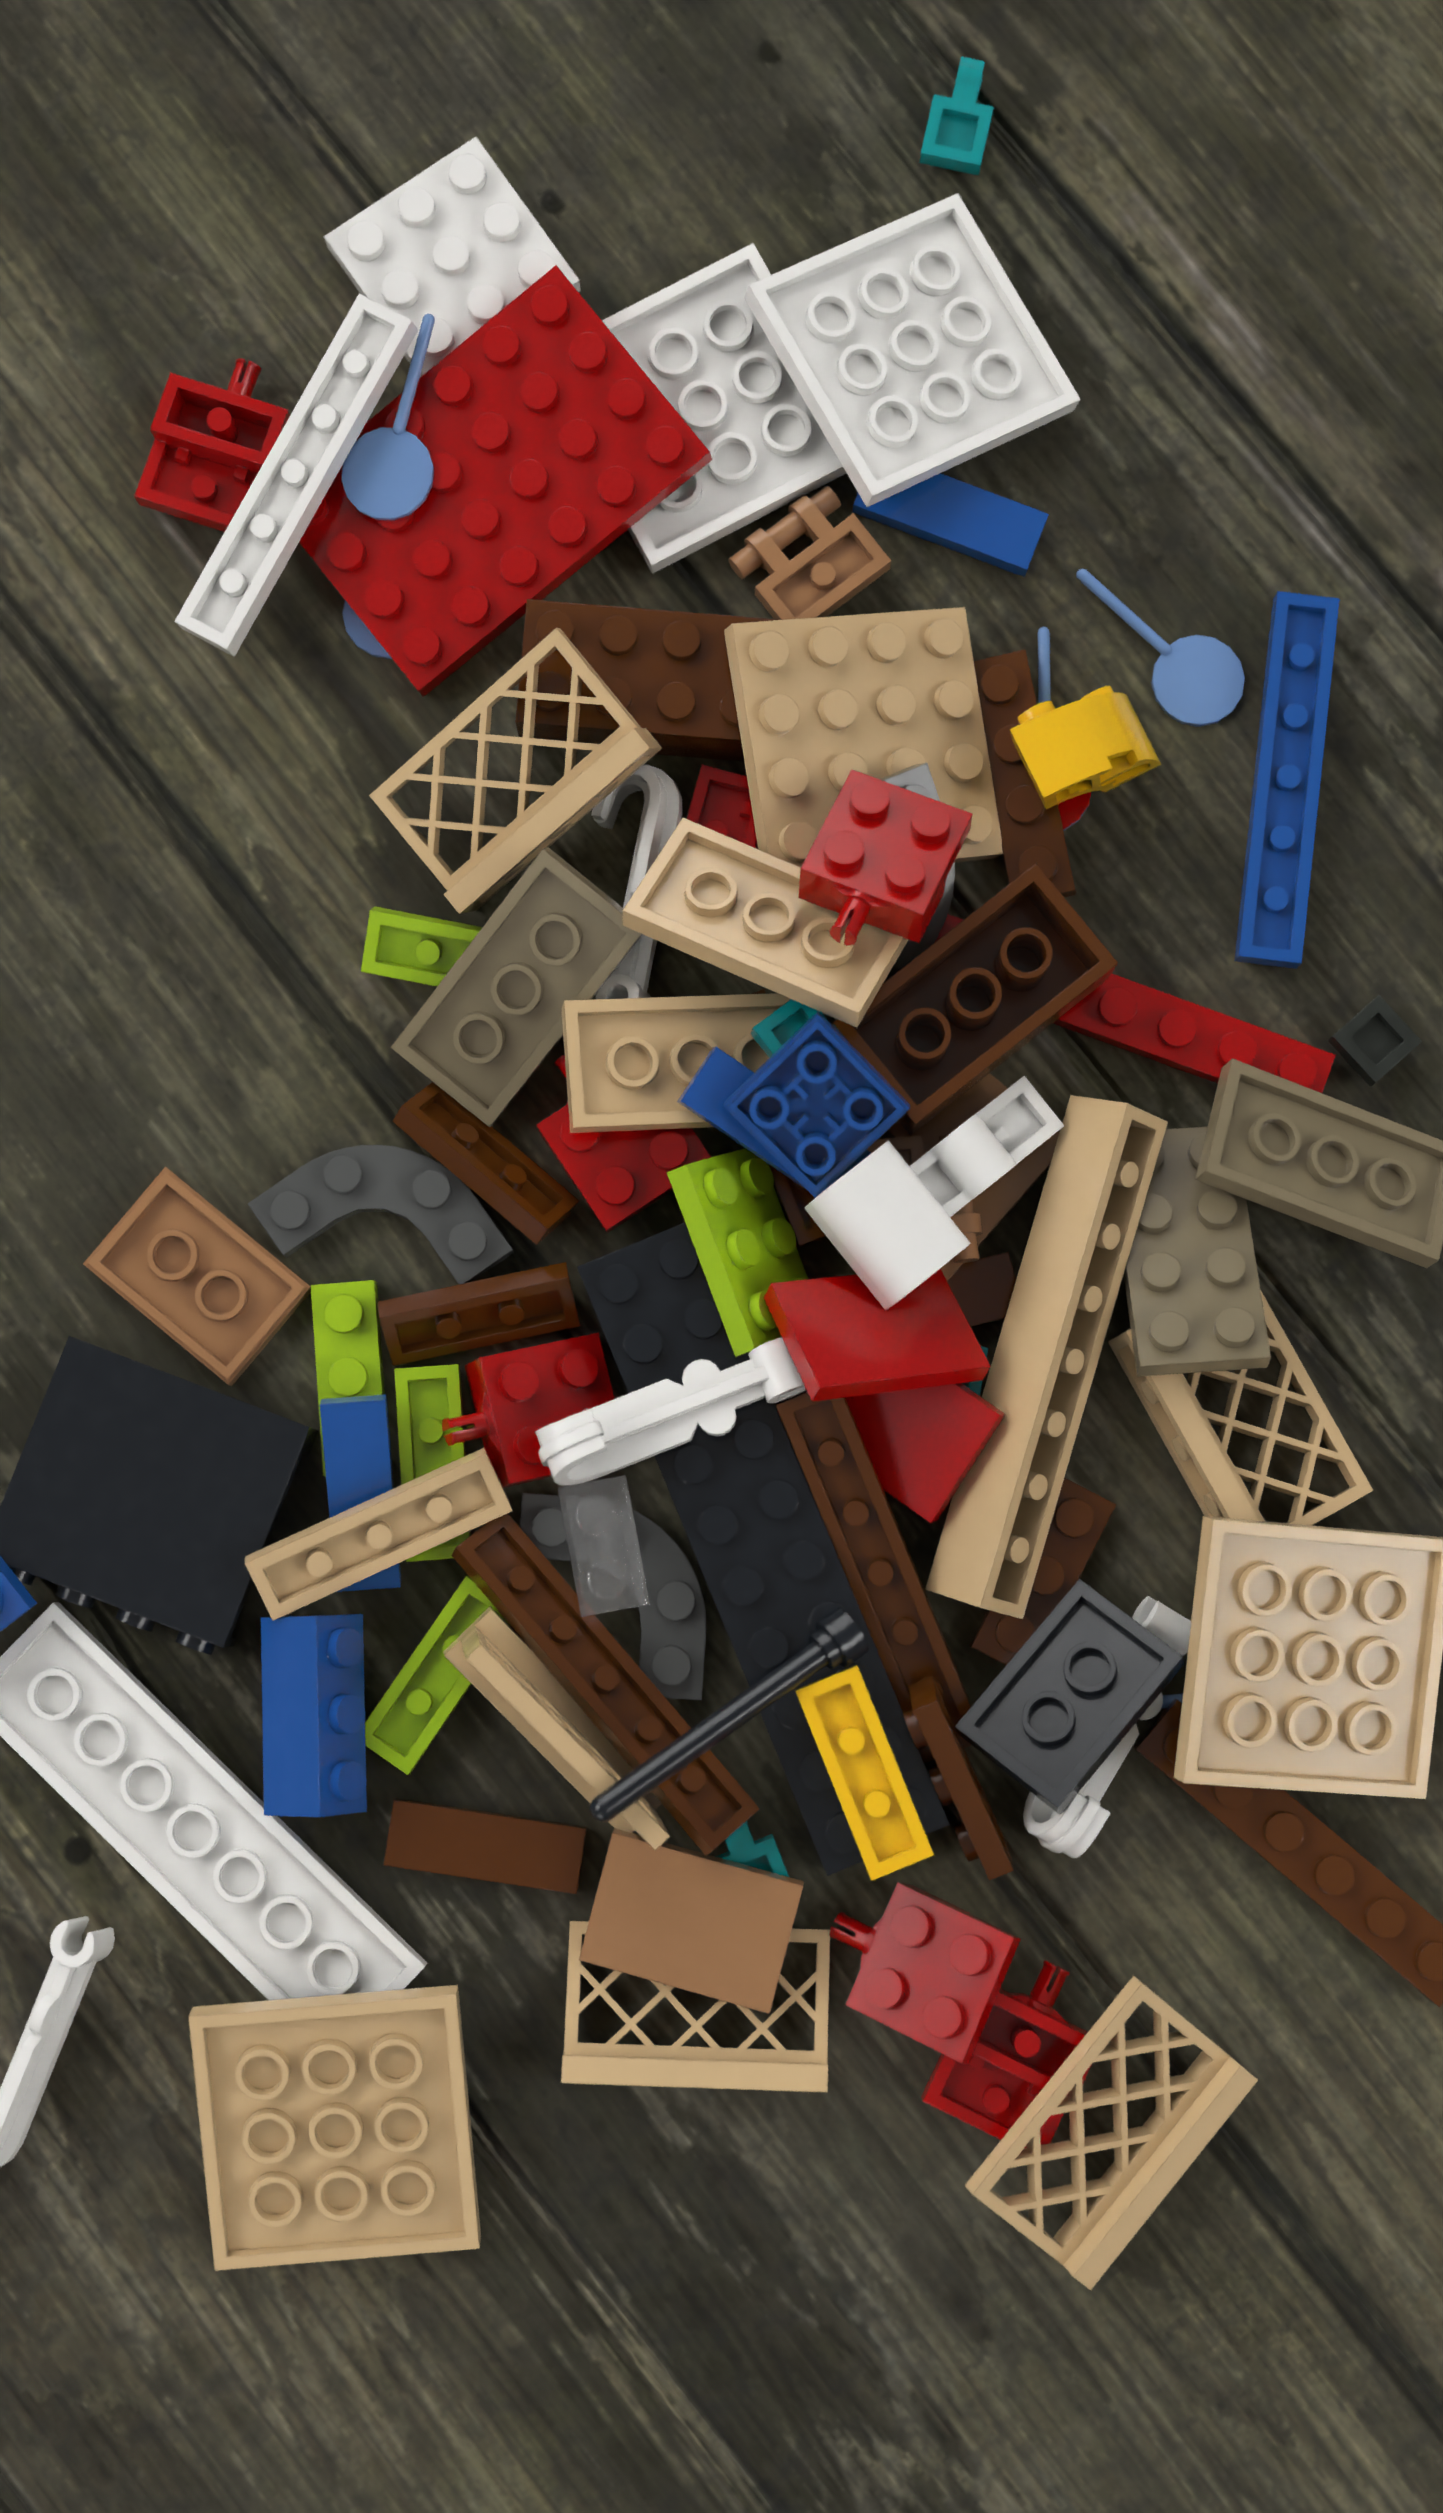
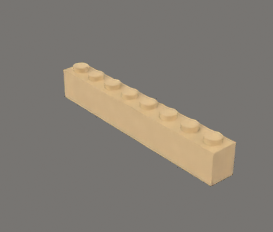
[925,1095,1168,1619]

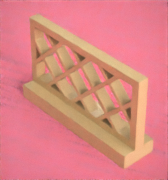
[369,628,662,914]
[1108,1291,1373,1526]
[443,1606,670,1851]
[561,1921,830,2093]
[965,1976,1258,2290]

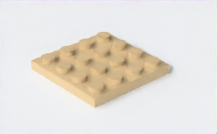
[724,607,1003,867]
[1174,1516,1443,1799]
[189,1985,481,2271]

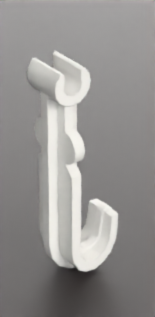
[591,764,682,999]
[535,1337,806,1485]
[1023,1596,1191,1858]
[0,1916,115,2168]

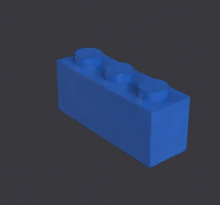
[261,1614,367,1817]

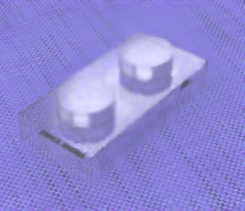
[558,1475,650,1617]

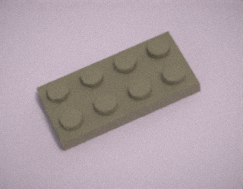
[390,847,643,1127]
[1195,1058,1443,1268]
[1124,1126,1271,1376]

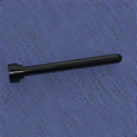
[590,1608,869,1822]

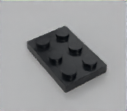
[955,1579,1184,1815]

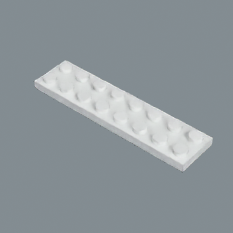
[0,1602,427,2000]

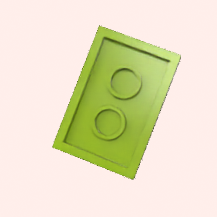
[667,1148,808,1357]

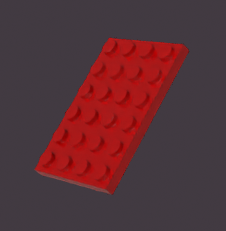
[299,265,713,697]

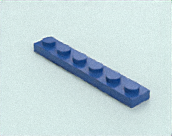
[1234,591,1340,969]

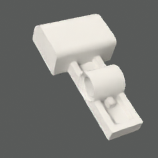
[804,1076,1064,1310]

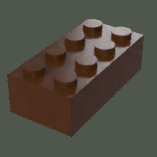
[515,599,779,762]
[833,863,1118,1136]

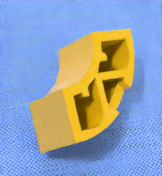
[1010,686,1161,809]

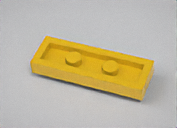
[795,1665,934,1881]

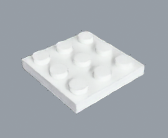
[324,137,581,377]

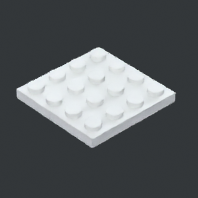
[744,193,1081,507]
[602,243,846,574]

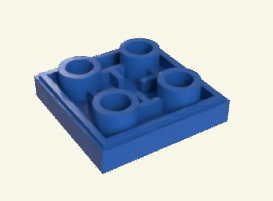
[723,1011,910,1198]

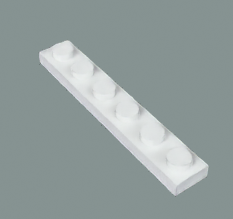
[174,294,418,657]

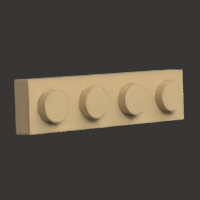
[245,1448,512,1620]

